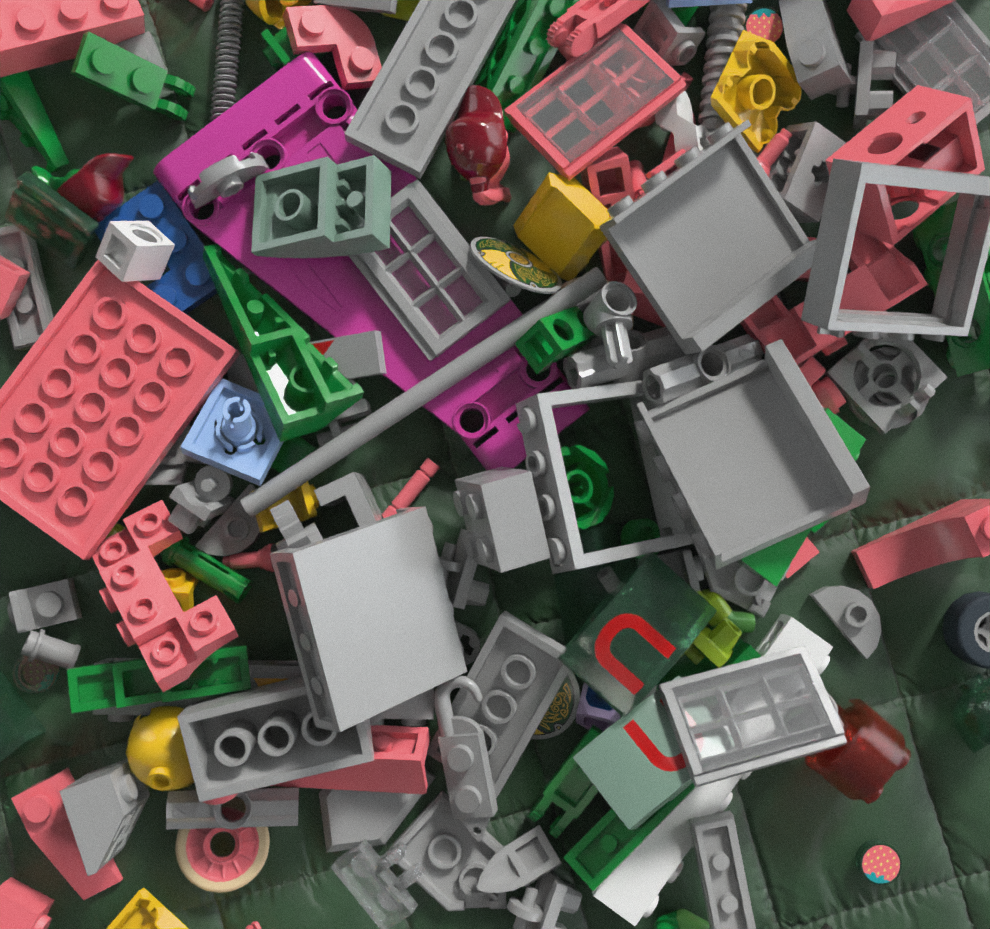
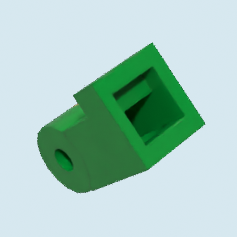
[515,306,597,374]

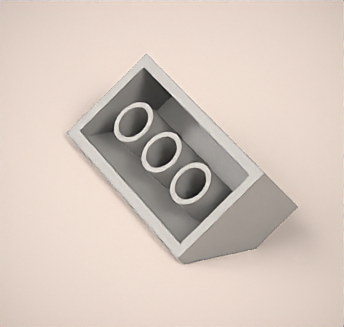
[177,676,374,802]

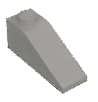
[779,0,851,100]

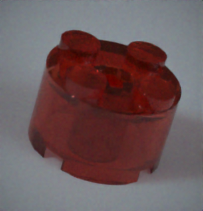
[805,698,911,804]

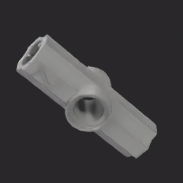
[563,327,689,389]
[642,334,764,406]
[166,787,299,830]

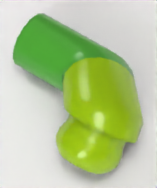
[701,589,756,633]

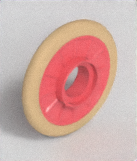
[175,797,270,893]

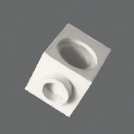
[96,221,175,282]

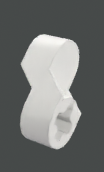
[655,91,711,152]

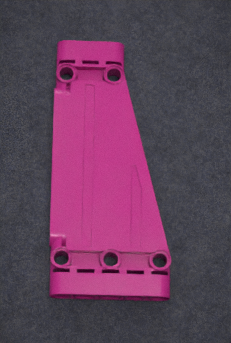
[153,52,590,471]

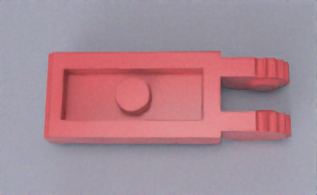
[546,0,651,57]

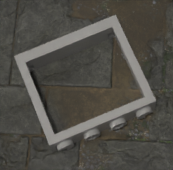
[801,158,990,342]
[516,380,696,574]

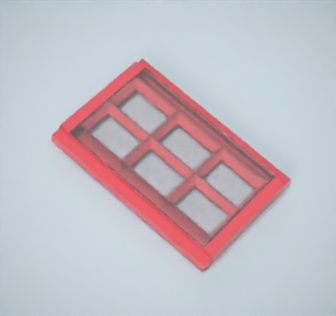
[504,23,687,181]

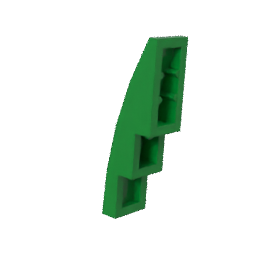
[67,645,251,713]

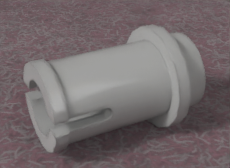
[21,629,81,669]

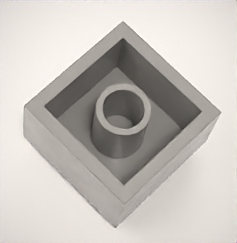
[453,467,551,573]

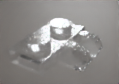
[331,839,425,929]

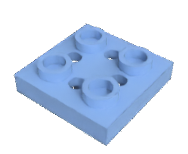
[180,378,284,486]

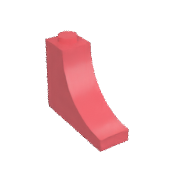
[851,499,990,589]

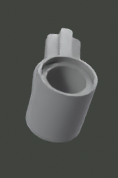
[583,281,637,369]

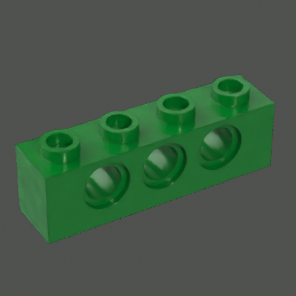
[913,200,990,377]

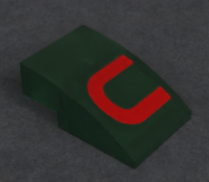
[558,552,717,717]

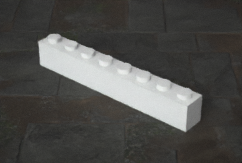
[592,613,833,926]

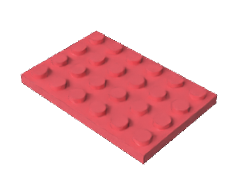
[0,260,240,560]

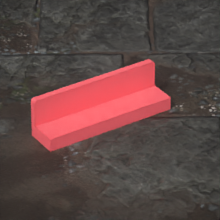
[271,725,430,794]

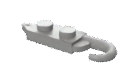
[434,675,498,842]

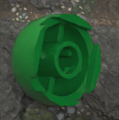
[561,445,614,530]

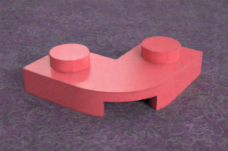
[283,5,382,90]

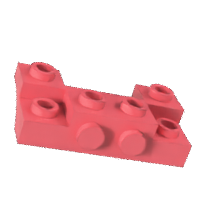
[740,231,928,365]
[92,500,239,692]

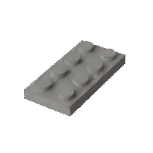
[427,611,579,798]

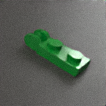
[71,31,196,122]
[527,724,603,838]

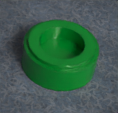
[620,519,661,560]

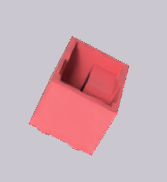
[825,85,985,245]

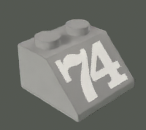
[59,759,150,876]

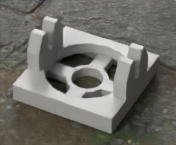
[824,332,947,435]

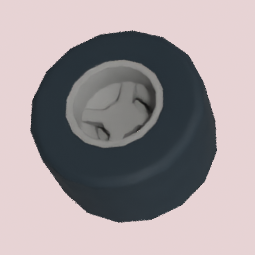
[942,591,990,669]

